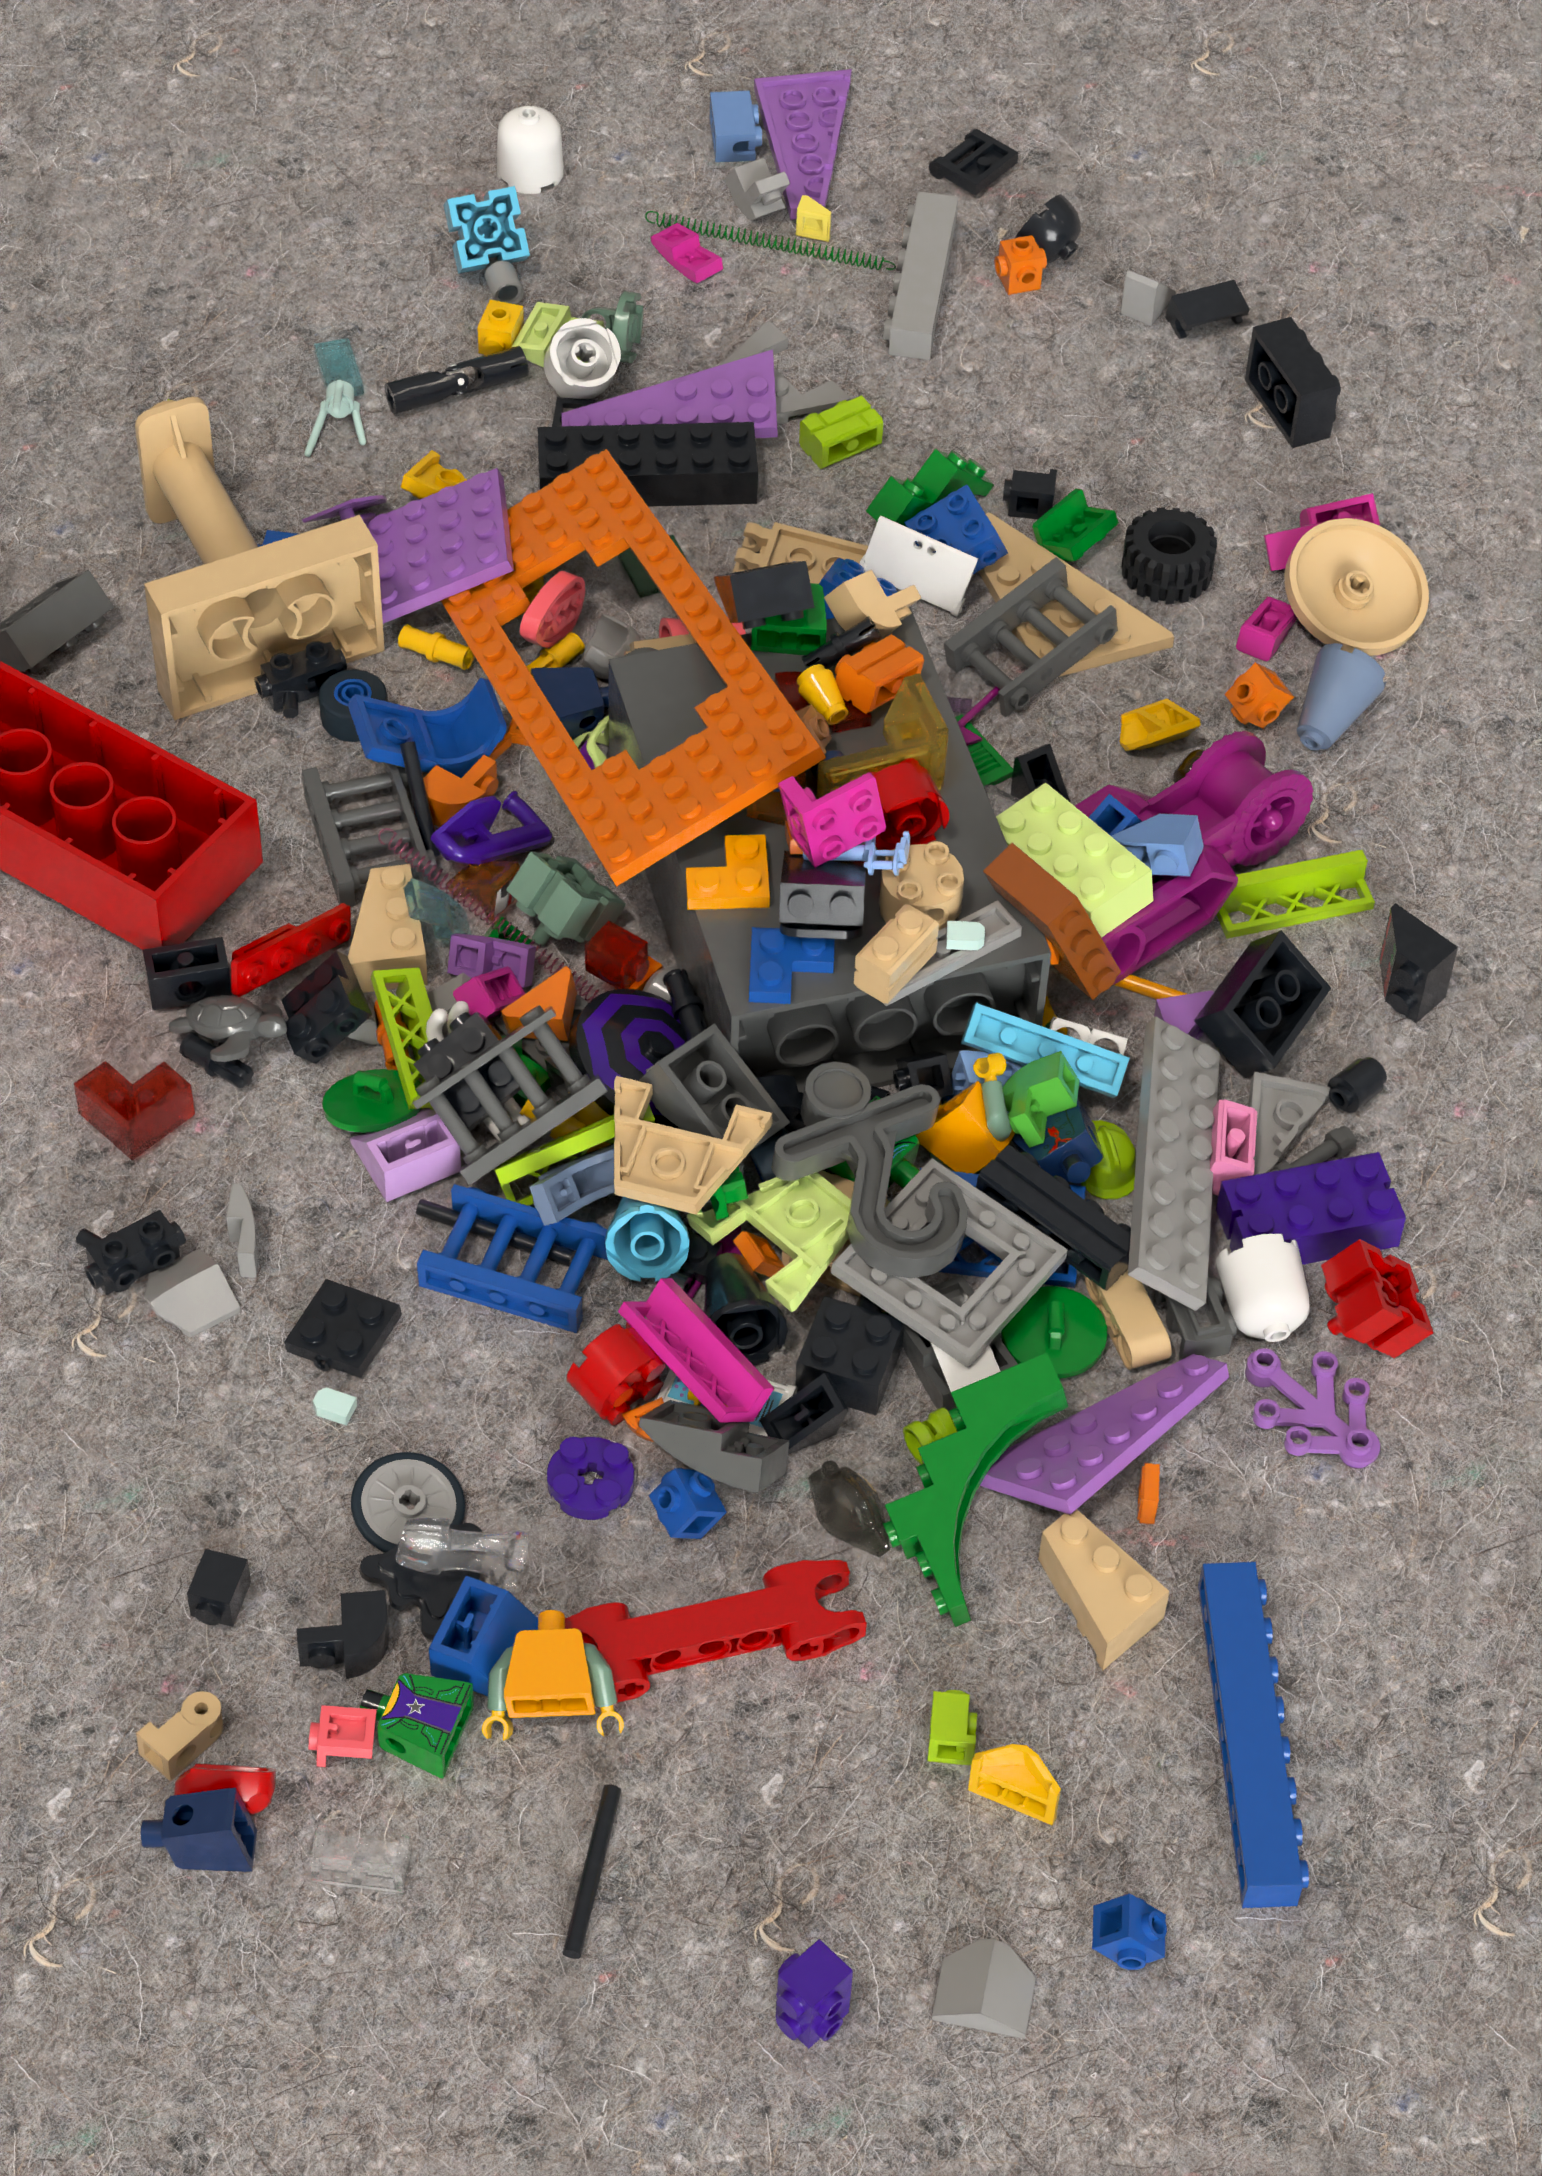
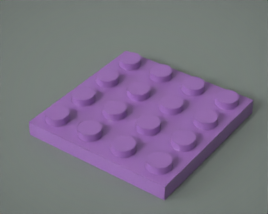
[366,468,514,624]

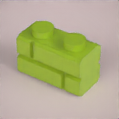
[799,395,883,469]

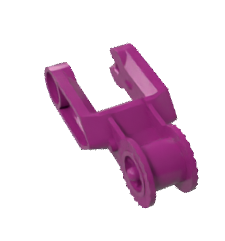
[1075,730,1313,985]

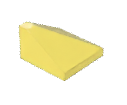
[796,195,831,242]

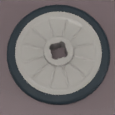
[351,1452,466,1552]

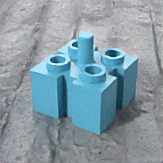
[443,186,530,274]

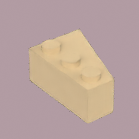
[348,864,428,993]
[1038,1509,1169,1671]

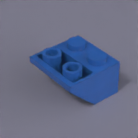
[429,1576,538,1696]

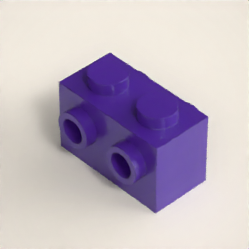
[775,1939,853,2049]

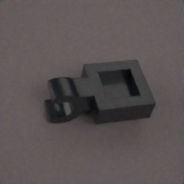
[669,1230,723,1294]

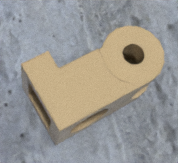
[136,1691,223,1782]

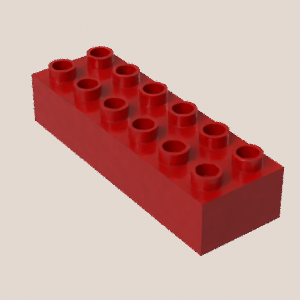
[0,661,263,950]

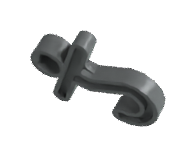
[771,1062,968,1278]

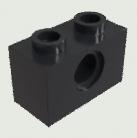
[143,937,232,1011]

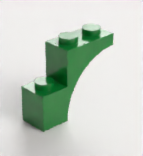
[866,448,994,526]

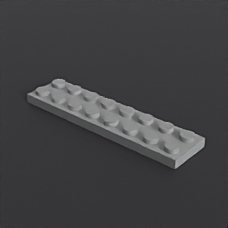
[1128,1016,1220,1311]

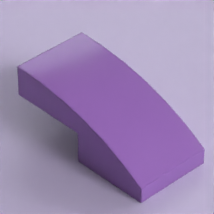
[447,933,536,988]

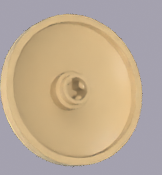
[1284,518,1429,656]

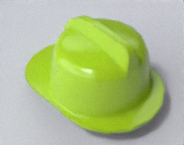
[1080,1120,1136,1200]

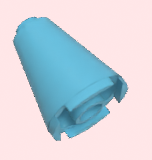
[605,1197,690,1281]

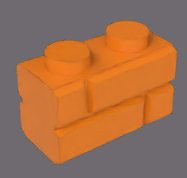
[835,634,924,714]

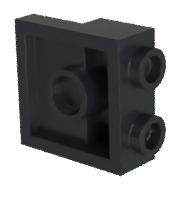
[281,951,372,1064]
[413,1012,521,1131]

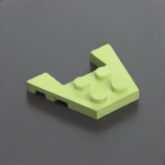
[687,1172,851,1312]

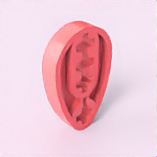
[520,571,585,648]

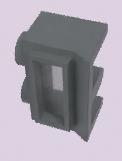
[1154,1274,1237,1361]

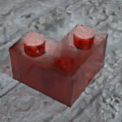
[74,1061,195,1160]

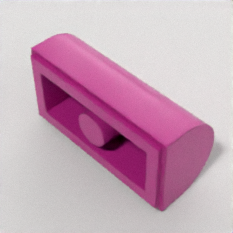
[1300,493,1380,527]

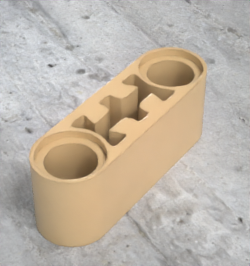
[1084,1270,1172,1370]

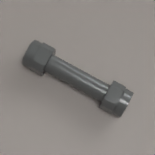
[1270,1126,1356,1172]

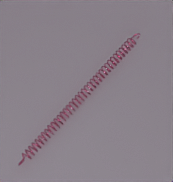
[378,828,600,1001]

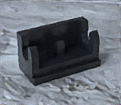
[1165,280,1250,339]

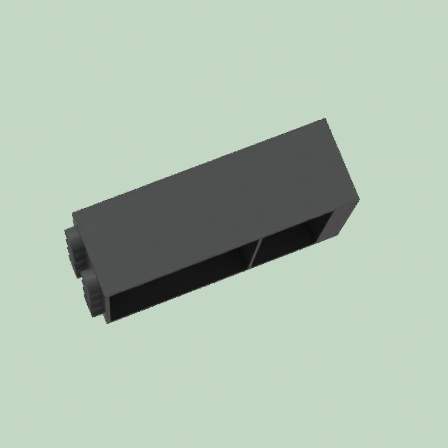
[609,607,1051,1093]

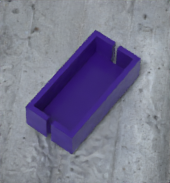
[1216,1152,1406,1265]

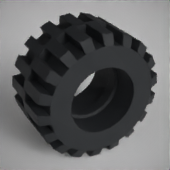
[1121,507,1217,604]

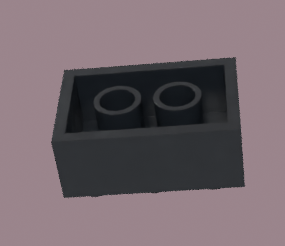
[1245,317,1341,448]
[1194,930,1331,1078]

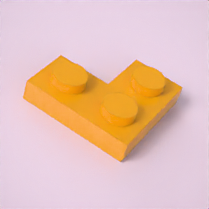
[686,835,770,910]

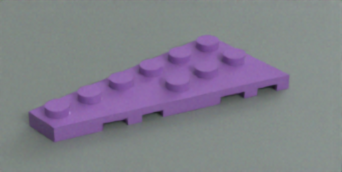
[980,1354,1229,1515]

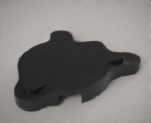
[359,1522,484,1640]

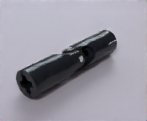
[385,346,528,414]

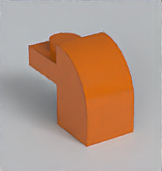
[414,755,499,827]

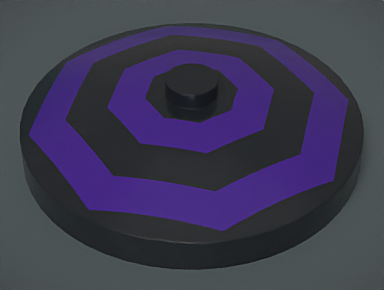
[569,989,687,1129]

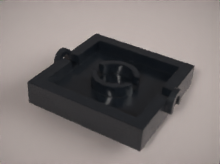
[284,1279,402,1378]

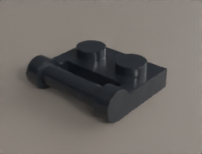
[929,129,1018,196]

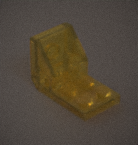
[817,673,949,799]

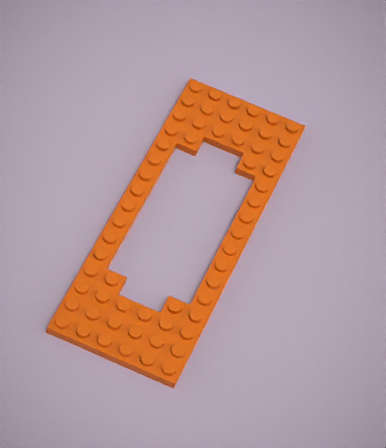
[441,449,826,887]

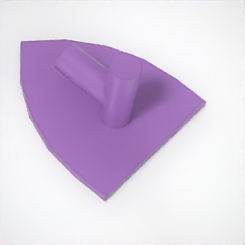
[302,495,387,525]

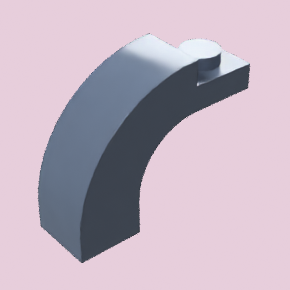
[529,1144,615,1226]

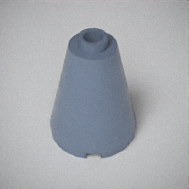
[1297,643,1387,750]

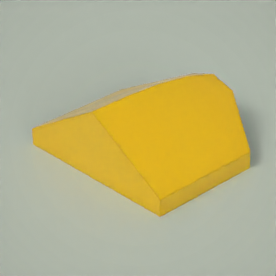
[1119,698,1201,751]
[968,1744,1061,1825]

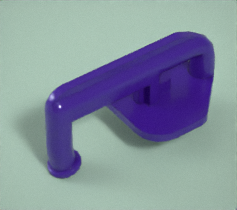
[430,791,552,865]

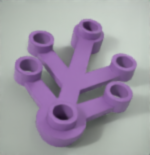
[1245,1349,1380,1468]

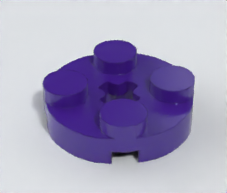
[547,1437,634,1520]

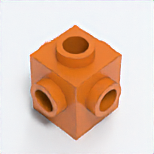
[994,235,1047,295]
[1224,662,1294,729]

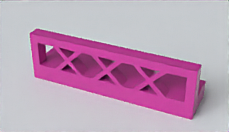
[618,1278,775,1423]

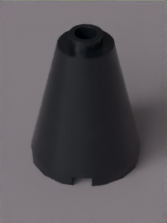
[704,1253,788,1366]

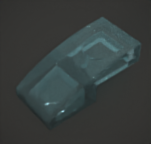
[403,878,471,941]

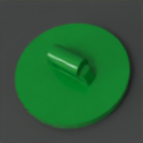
[322,1069,422,1133]
[1001,1286,1107,1379]

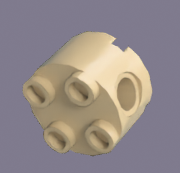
[879,841,964,931]

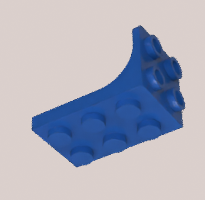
[348,678,507,778]

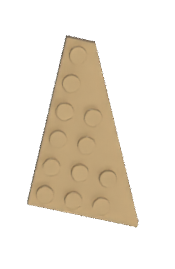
[978,512,1174,677]

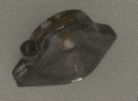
[808,1461,890,1557]

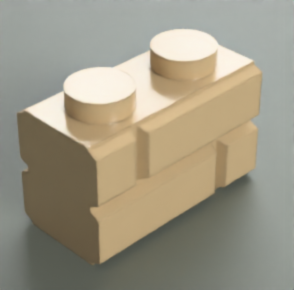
[854,904,939,1004]

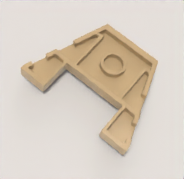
[614,1076,773,1214]

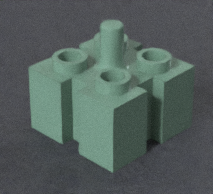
[506,851,626,946]

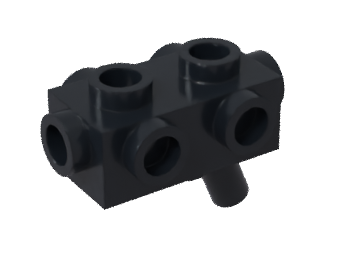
[254,641,347,718]
[76,1210,186,1295]

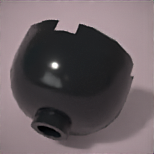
[1015,194,1081,263]

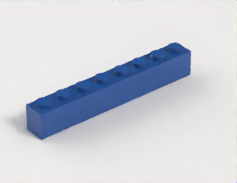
[1198,1562,1309,1908]

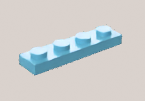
[961,1003,1130,1098]

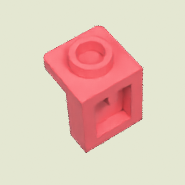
[308,1705,377,1767]

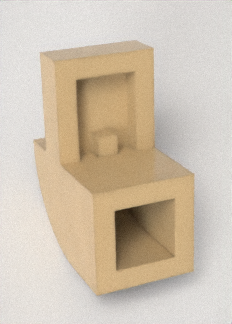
[824,570,921,641]

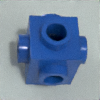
[648,1468,727,1539]
[1092,1893,1167,1970]

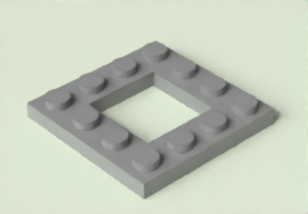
[830,1158,1068,1367]

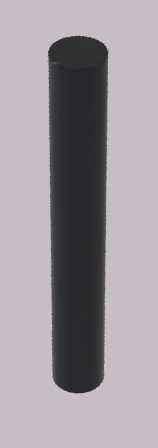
[400,741,441,857]

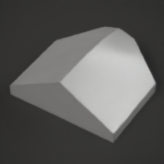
[144,1249,241,1338]
[931,1939,1036,2039]

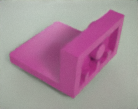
[778,772,886,868]

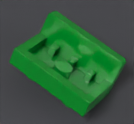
[1032,488,1119,562]

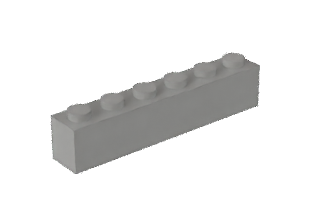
[883,191,958,360]

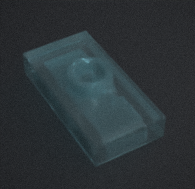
[314,338,364,396]

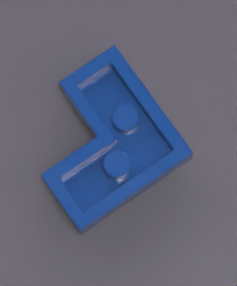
[749,927,835,1004]

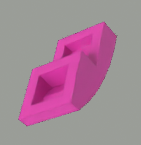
[651,223,723,284]

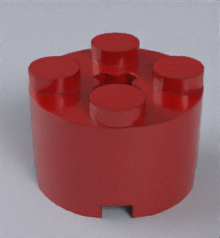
[870,758,950,850]
[566,1322,666,1425]

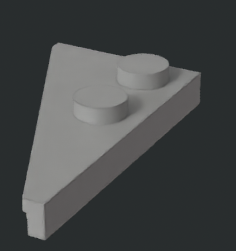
[1248,1072,1330,1175]

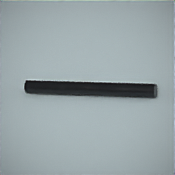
[416,1199,576,1266]
[562,1784,621,1959]

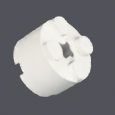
[544,318,621,400]

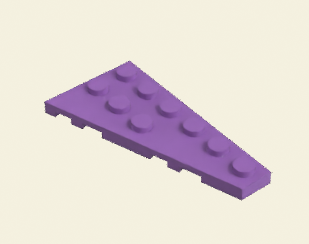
[754,69,852,220]
[562,349,778,438]

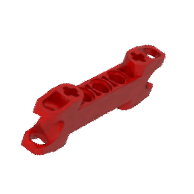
[565,1559,867,1703]

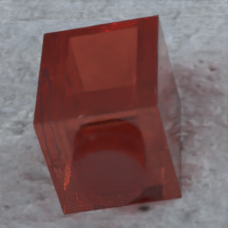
[585,920,650,989]

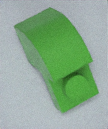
[1003,1051,1080,1148]

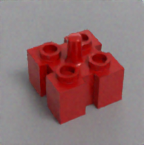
[1321,1239,1434,1358]

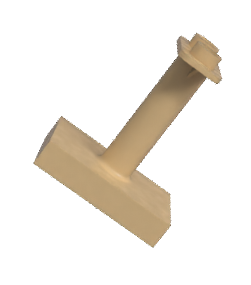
[135,397,385,720]

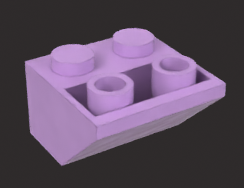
[350,1108,461,1202]

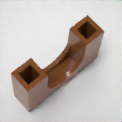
[983,843,1121,1000]

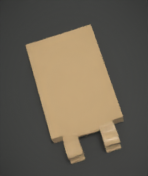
[733,522,868,584]

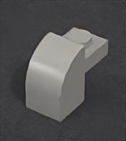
[725,157,790,220]

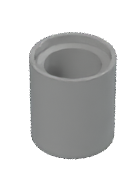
[484,261,524,305]

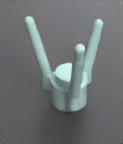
[304,380,366,457]

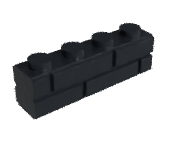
[976,1145,1131,1291]

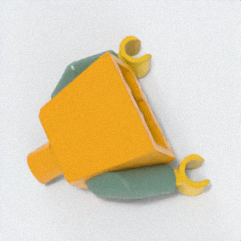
[915,1053,1015,1174]
[482,1610,624,1741]

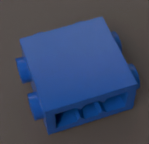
[904,484,1008,574]

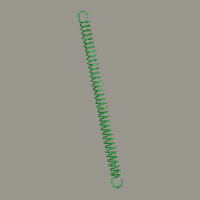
[645,211,896,271]

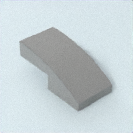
[226,1183,258,1278]

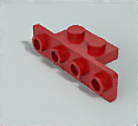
[231,903,351,997]

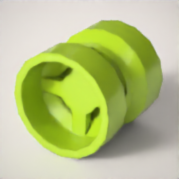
[903,1407,957,1464]

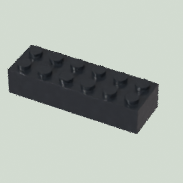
[537,422,758,507]

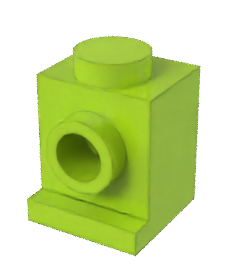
[927,1690,977,1765]

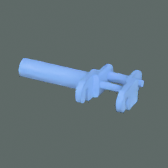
[803,831,910,876]

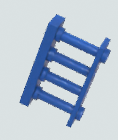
[417,1184,608,1333]

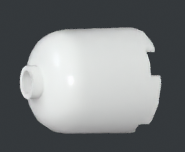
[497,106,563,194]
[1216,1234,1310,1342]

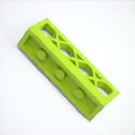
[1216,849,1375,939]
[371,967,434,1110]
[494,1105,655,1206]

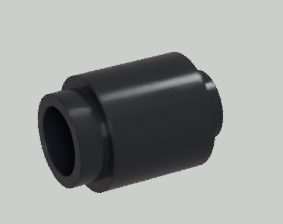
[1327,1057,1387,1113]

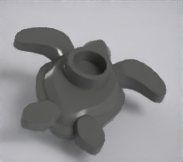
[169,995,287,1062]

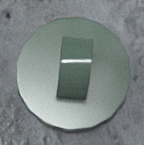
[581,291,644,363]

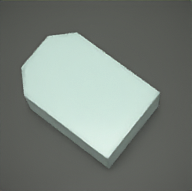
[946,921,985,951]
[313,1387,357,1426]

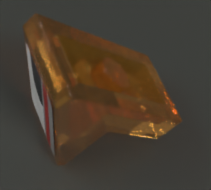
[445,861,520,921]

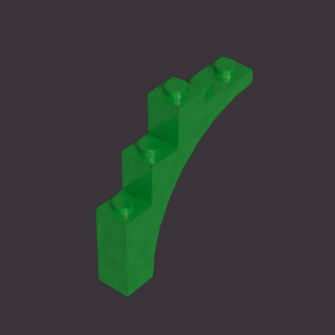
[883,1353,1068,1627]

